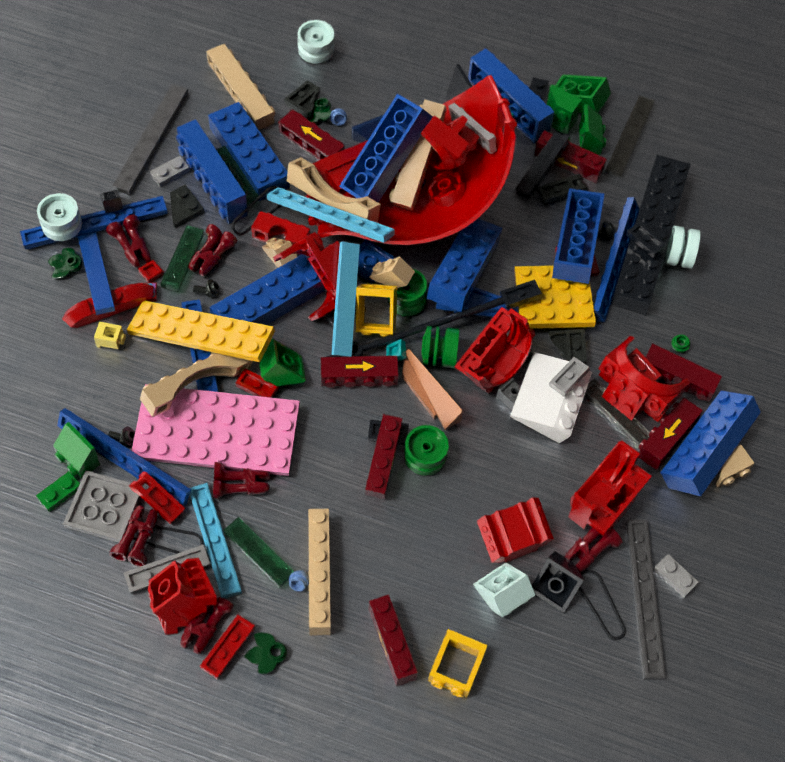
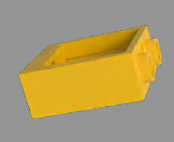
[356,283,397,337]
[428,629,488,697]

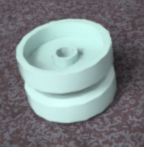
[298,20,334,64]
[37,193,82,241]
[665,225,700,269]

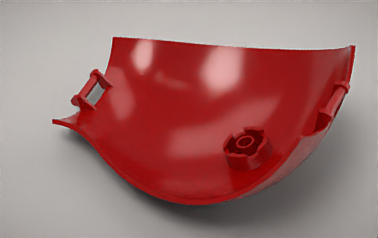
[305,75,517,245]

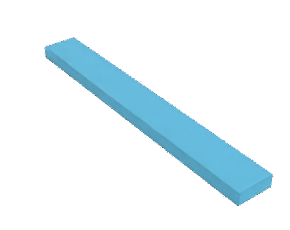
[267,187,395,243]

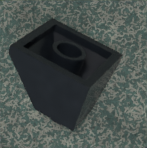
[444,64,472,103]
[532,551,585,613]

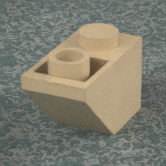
[262,238,297,268]
[370,257,415,288]
[715,445,755,488]

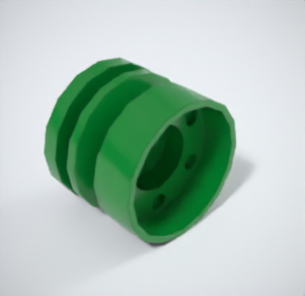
[421,326,459,368]

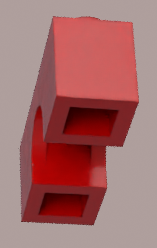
[251,211,310,255]

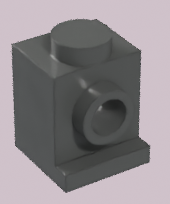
[496,378,521,410]

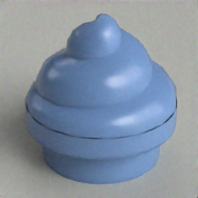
[330,108,347,126]
[289,570,309,591]

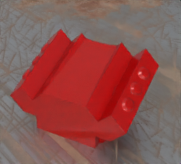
[477,497,554,563]
[148,558,217,635]

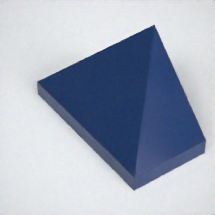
[352,115,383,143]

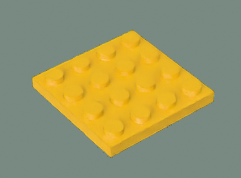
[514,266,596,328]

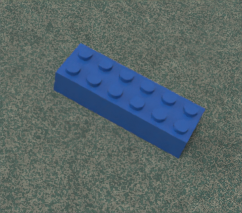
[468,49,554,144]
[339,94,433,203]
[208,102,290,201]
[176,119,248,224]
[552,188,605,284]
[427,219,503,312]
[210,255,325,325]
[660,391,761,496]

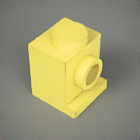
[94,322,126,349]

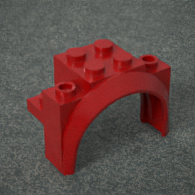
[420,115,480,170]
[273,232,340,321]
[454,307,536,394]
[598,336,690,422]
[568,441,652,536]

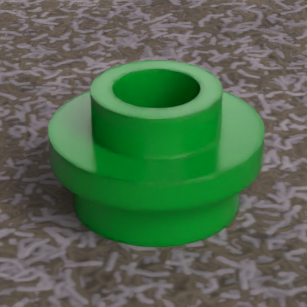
[671,334,690,353]

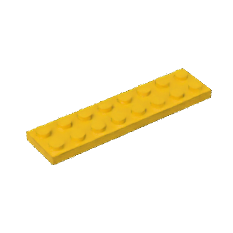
[126,301,275,362]

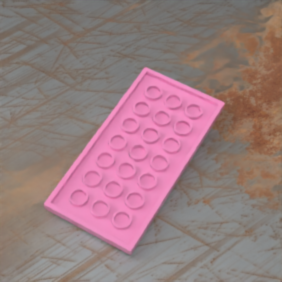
[132,384,300,476]

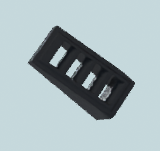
[100,189,123,213]

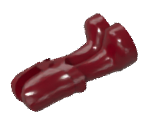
[106,214,151,268]
[189,224,238,277]
[213,461,270,498]
[109,505,158,567]
[564,527,623,573]
[180,597,234,654]

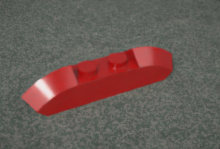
[62,283,154,328]

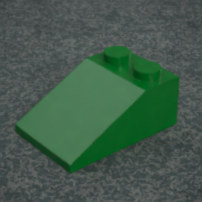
[548,75,611,113]

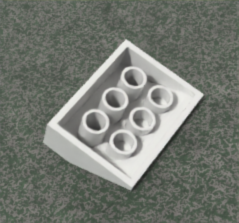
[510,352,592,443]

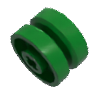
[387,269,428,316]
[404,425,449,476]

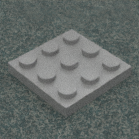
[63,471,143,543]

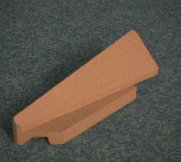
[401,349,463,430]

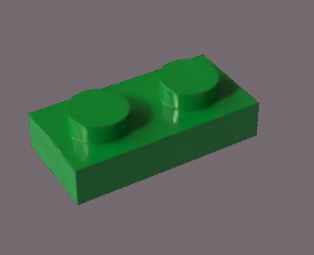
[36,471,80,512]

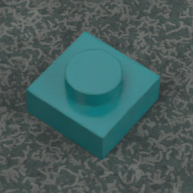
[386,339,406,361]

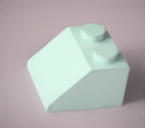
[473,563,535,617]

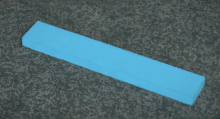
[331,241,360,357]
[190,483,242,599]

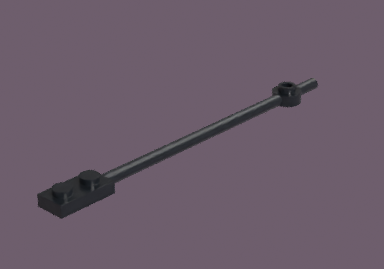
[326,280,542,357]

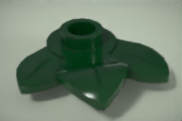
[306,98,331,123]
[48,248,83,279]
[244,633,287,674]

